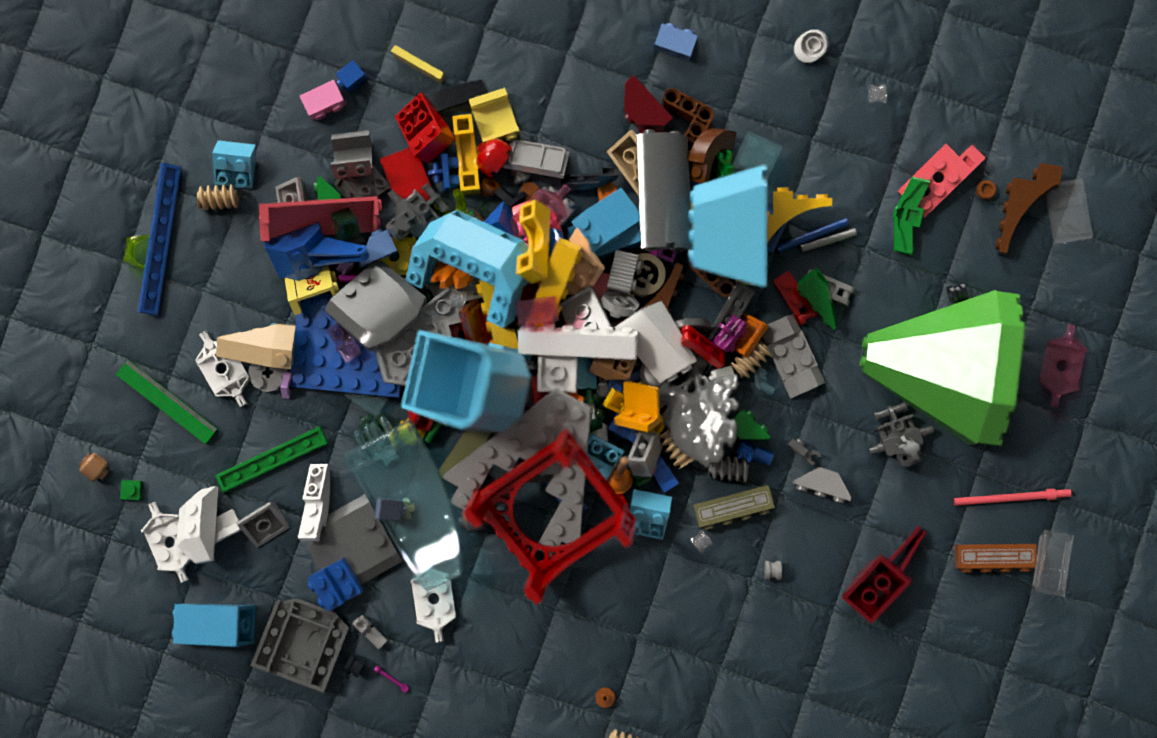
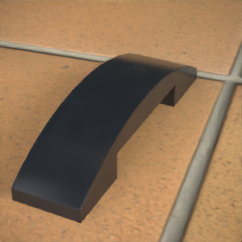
[425,80,486,113]
[542,166,619,190]

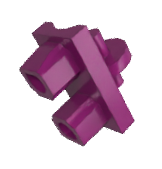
[712,315,748,352]

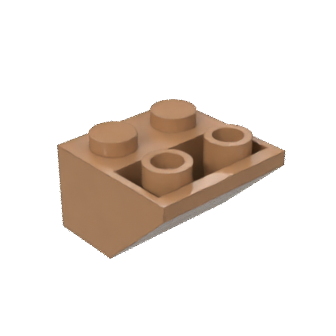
[588,356,638,380]

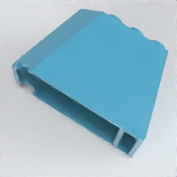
[689,166,767,286]
[401,330,531,432]

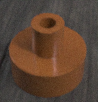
[480,177,500,197]
[595,687,615,708]

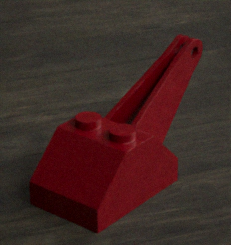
[624,75,673,134]
[842,525,926,624]

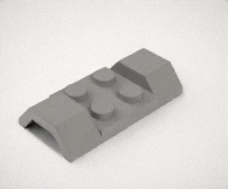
[762,314,825,399]

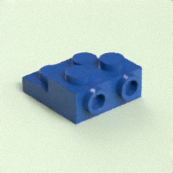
[308,557,364,612]

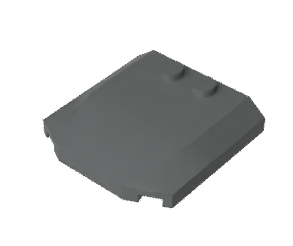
[325,260,427,352]
[307,494,404,585]
[250,599,349,693]

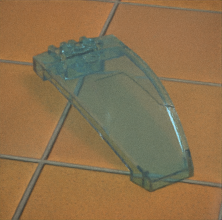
[342,416,462,591]

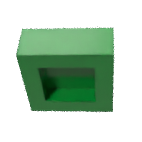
[120,480,142,500]

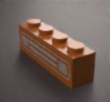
[954,544,1037,572]

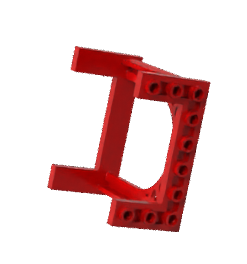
[463,428,637,604]

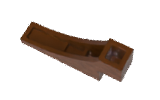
[995,163,1063,256]
[611,263,685,330]

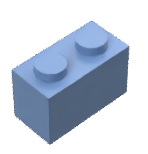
[654,23,698,61]

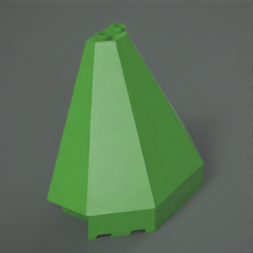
[859,290,1025,446]

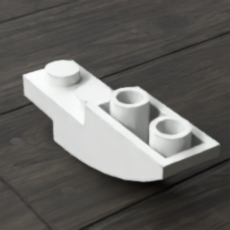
[298,464,330,541]

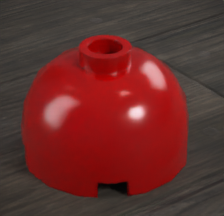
[476,139,512,178]

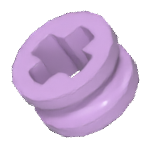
[336,262,355,275]

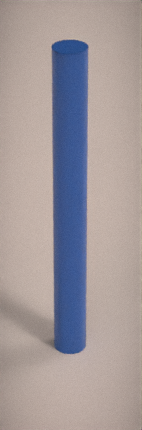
[776,218,849,253]

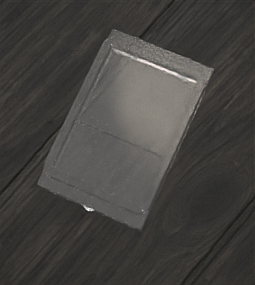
[1045,179,1093,244]
[1033,530,1074,597]

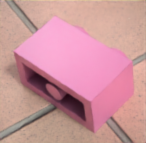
[300,80,346,120]

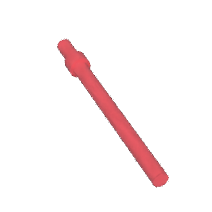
[954,489,1071,506]

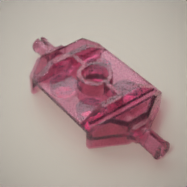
[510,184,571,244]
[1039,324,1088,408]

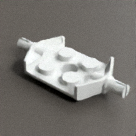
[196,331,250,407]
[141,502,191,583]
[411,556,456,642]

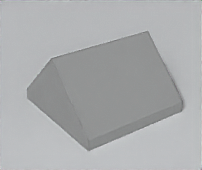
[275,177,308,203]
[237,502,290,548]

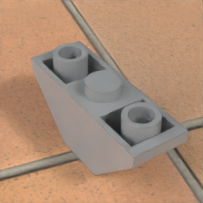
[792,467,851,504]

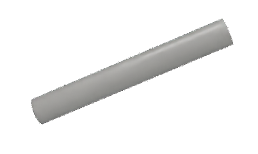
[800,228,857,252]

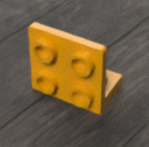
[614,381,660,432]

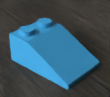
[571,188,640,254]

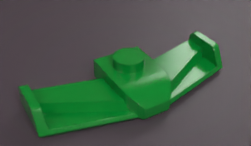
[893,176,931,255]

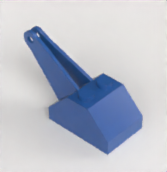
[264,222,369,281]

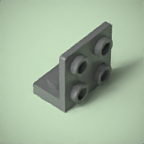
[333,164,391,198]

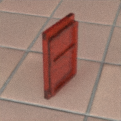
[458,299,492,345]

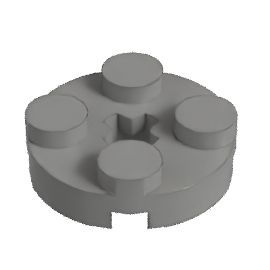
[600,290,639,318]
[249,363,288,392]

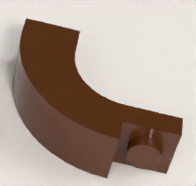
[688,128,737,184]

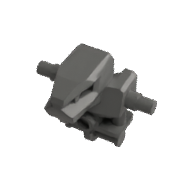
[386,182,449,240]
[868,402,934,468]

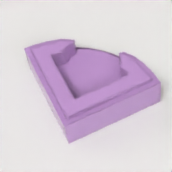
[280,372,292,399]

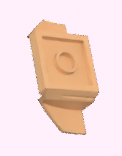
[566,228,605,295]

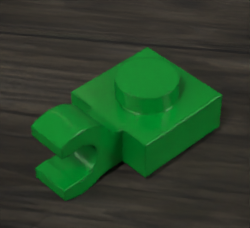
[716,150,734,179]

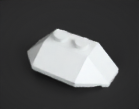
[176,486,218,564]

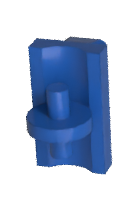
[428,154,460,192]

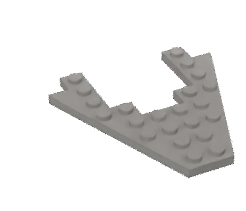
[374,277,538,386]
[443,389,591,556]

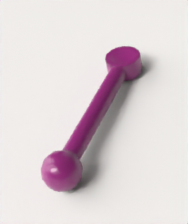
[374,666,409,692]

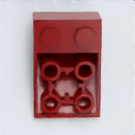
[395,92,455,164]

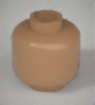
[79,453,109,481]

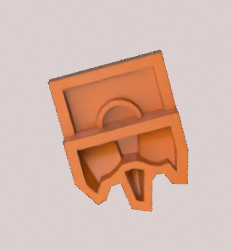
[431,260,474,289]

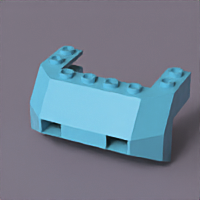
[406,210,530,328]

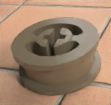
[630,253,666,297]

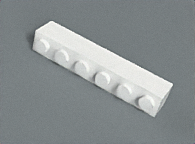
[518,324,638,359]

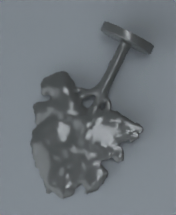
[659,318,739,467]

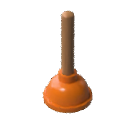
[607,457,632,495]

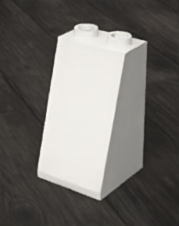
[615,301,697,383]

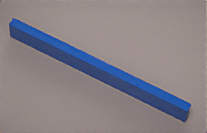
[137,163,181,316]

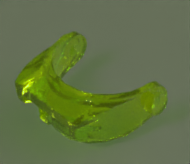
[433,189,467,217]
[123,234,150,270]

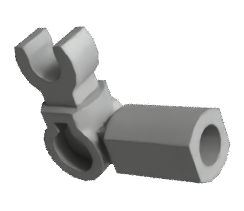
[353,615,388,649]

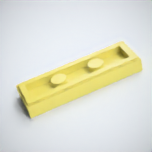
[391,46,445,84]

